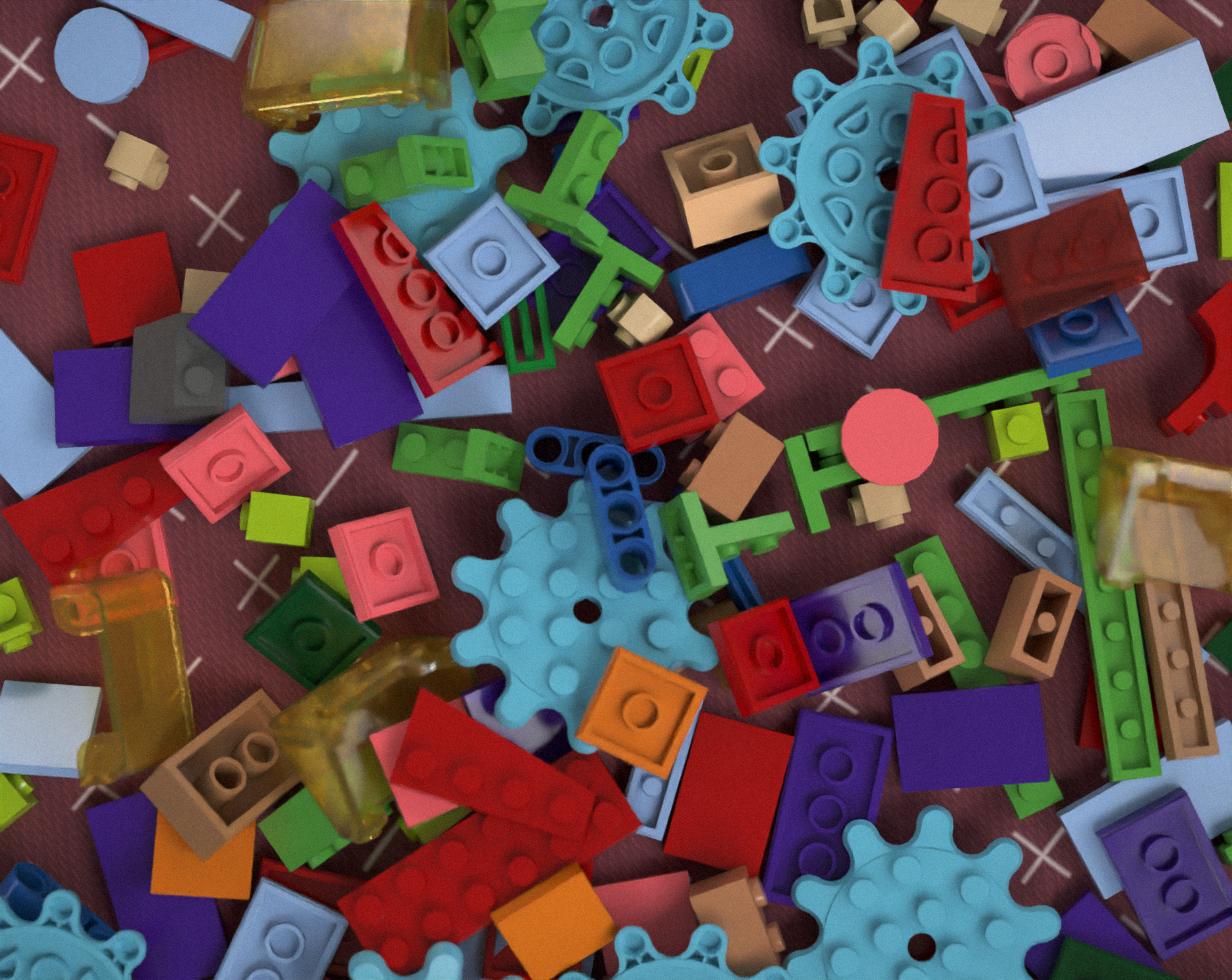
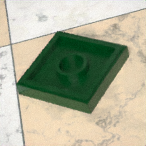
[243,569,382,697]

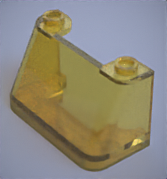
[241,0,452,130]
[1095,444,1232,596]
[49,567,196,788]
[269,634,480,843]

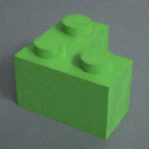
[446,0,548,103]
[257,744,394,873]

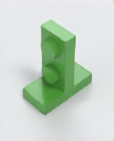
[503,108,624,248]
[339,135,475,210]
[552,235,664,355]
[392,423,526,492]
[782,435,864,536]
[657,491,795,602]

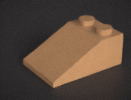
[139,688,324,863]

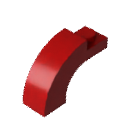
[1156,279,1232,438]

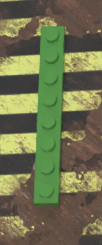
[1053,389,1162,782]

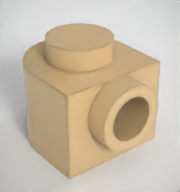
[801,0,856,49]
[855,0,920,57]
[104,131,169,191]
[605,291,674,351]
[847,482,911,531]

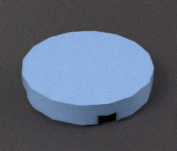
[54,7,149,105]

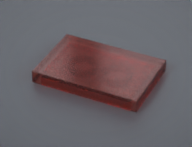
[983,188,1151,330]

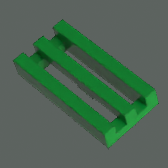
[500,283,557,376]

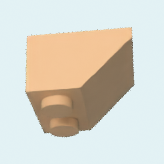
[661,123,784,248]

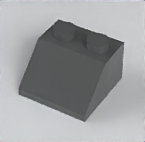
[129,313,231,425]

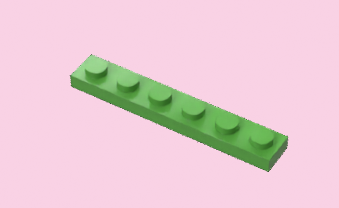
[800,366,1091,458]
[892,535,1064,820]

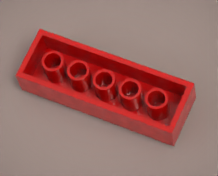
[336,750,644,976]

